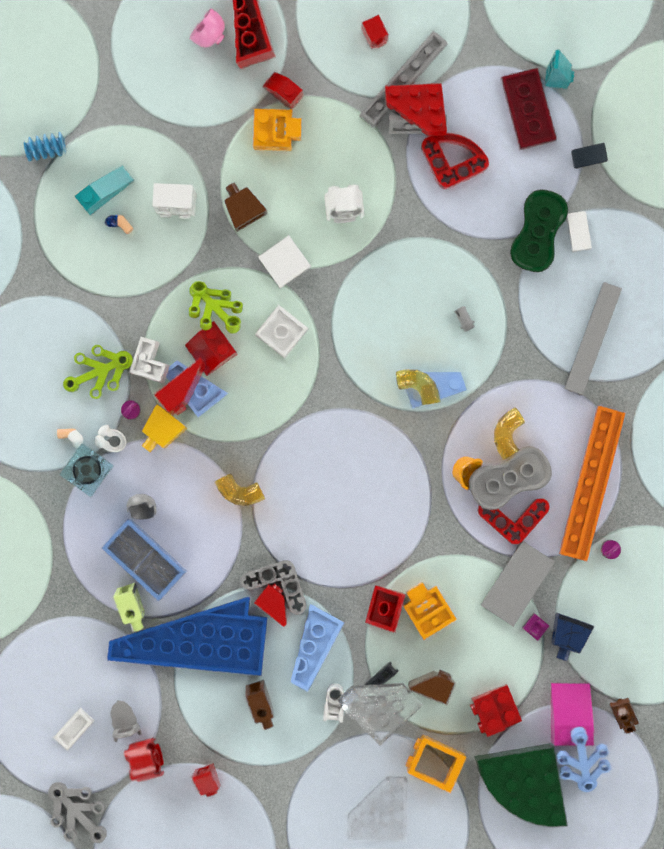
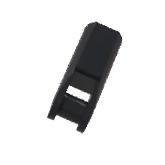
[364,661,399,694]

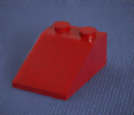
[154,358,206,416]

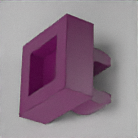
[522,613,550,641]

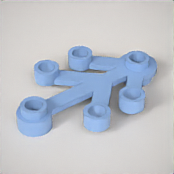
[557,727,611,792]

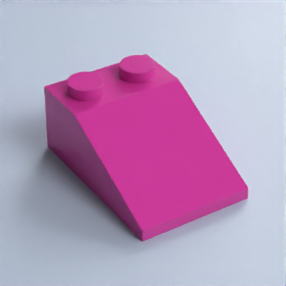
[551,683,594,746]

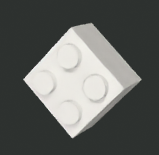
[153,183,196,219]

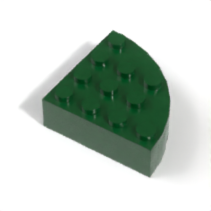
[474,743,568,827]

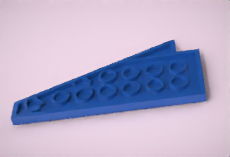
[107,597,268,676]

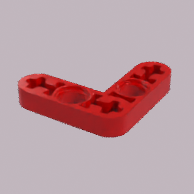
[477,498,550,544]

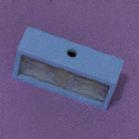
[102,519,187,601]

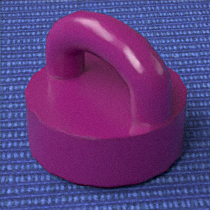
[121,400,141,420]
[601,540,621,559]

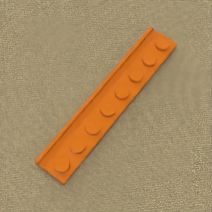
[559,406,625,561]

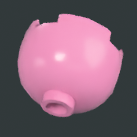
[189,8,225,48]

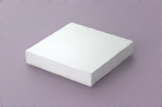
[258,236,311,289]
[255,305,308,358]

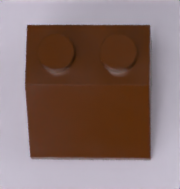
[408,670,455,705]

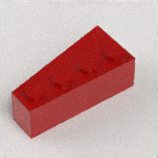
[233,0,276,69]

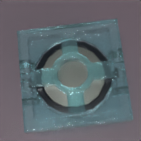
[59,443,114,497]

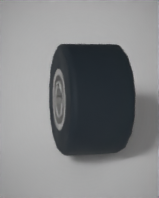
[571,143,608,169]

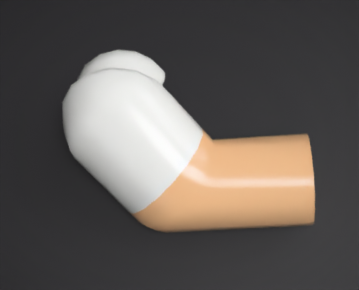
[57,429,83,448]

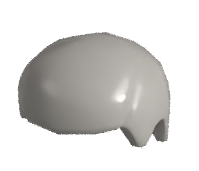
[126,494,156,520]

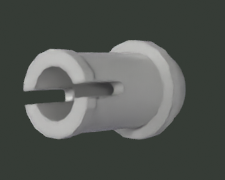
[454,306,475,332]

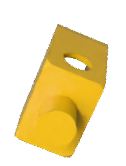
[142,404,187,453]

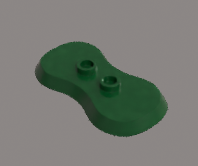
[510,189,568,272]

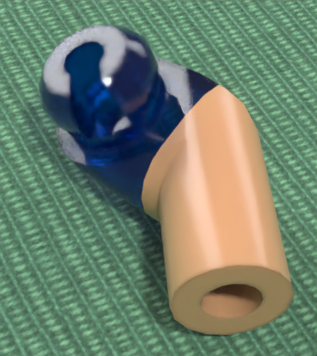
[105,215,134,234]

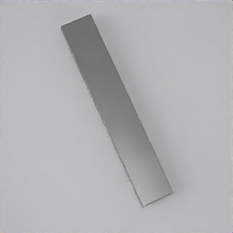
[360,31,448,128]
[564,282,622,395]

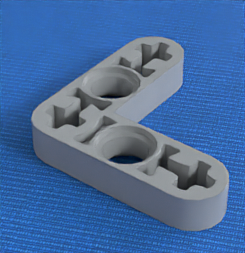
[240,560,306,615]

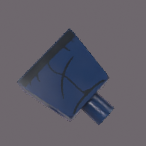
[551,612,594,661]

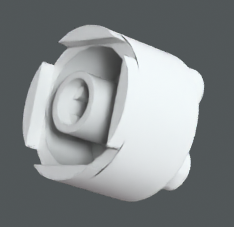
[324,185,365,223]

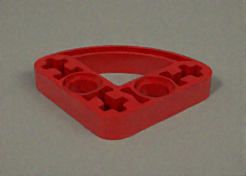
[421,133,489,189]

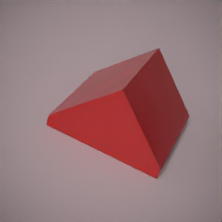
[365,585,405,633]

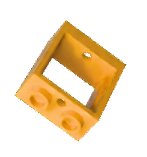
[405,734,467,793]

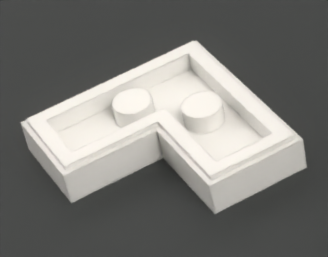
[129,337,170,384]

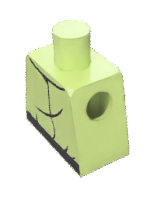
[113,583,145,632]

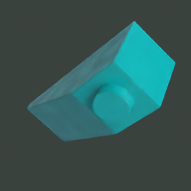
[545,50,574,89]
[75,165,134,216]

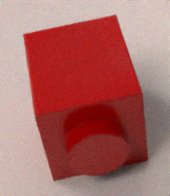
[361,15,389,49]

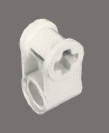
[323,683,344,723]

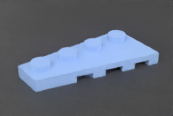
[291,604,345,692]

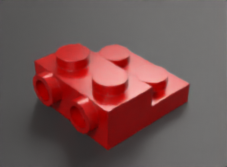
[470,684,522,737]

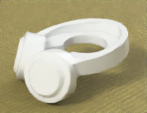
[95,425,126,452]

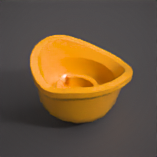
[452,456,483,490]

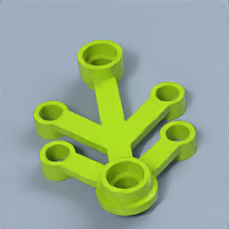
[189,281,243,334]
[63,345,133,399]

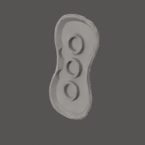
[469,446,552,510]

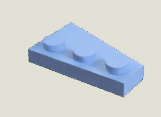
[166,361,228,417]
[400,372,467,409]

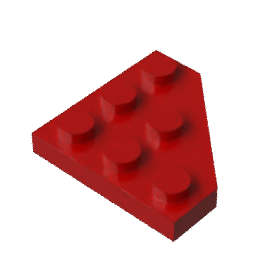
[385,83,447,136]

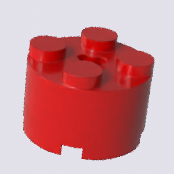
[124,737,164,782]

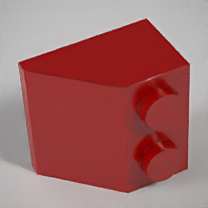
[185,321,238,376]

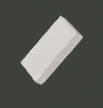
[566,211,592,252]
[53,708,95,751]

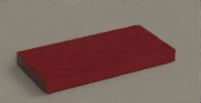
[501,68,557,150]

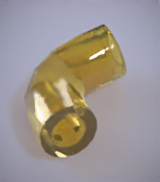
[396,369,441,405]
[494,407,525,460]
[214,473,265,506]

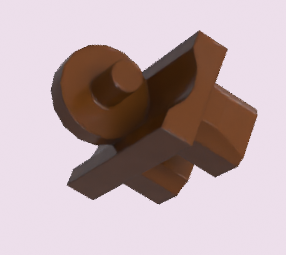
[610,697,639,734]

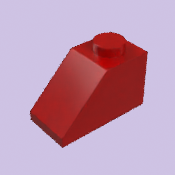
[262,72,303,110]
[254,583,287,627]
[192,763,221,797]

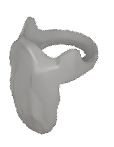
[110,700,141,742]

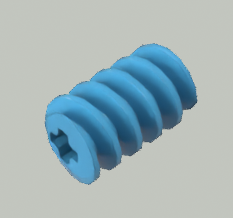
[24,132,66,162]

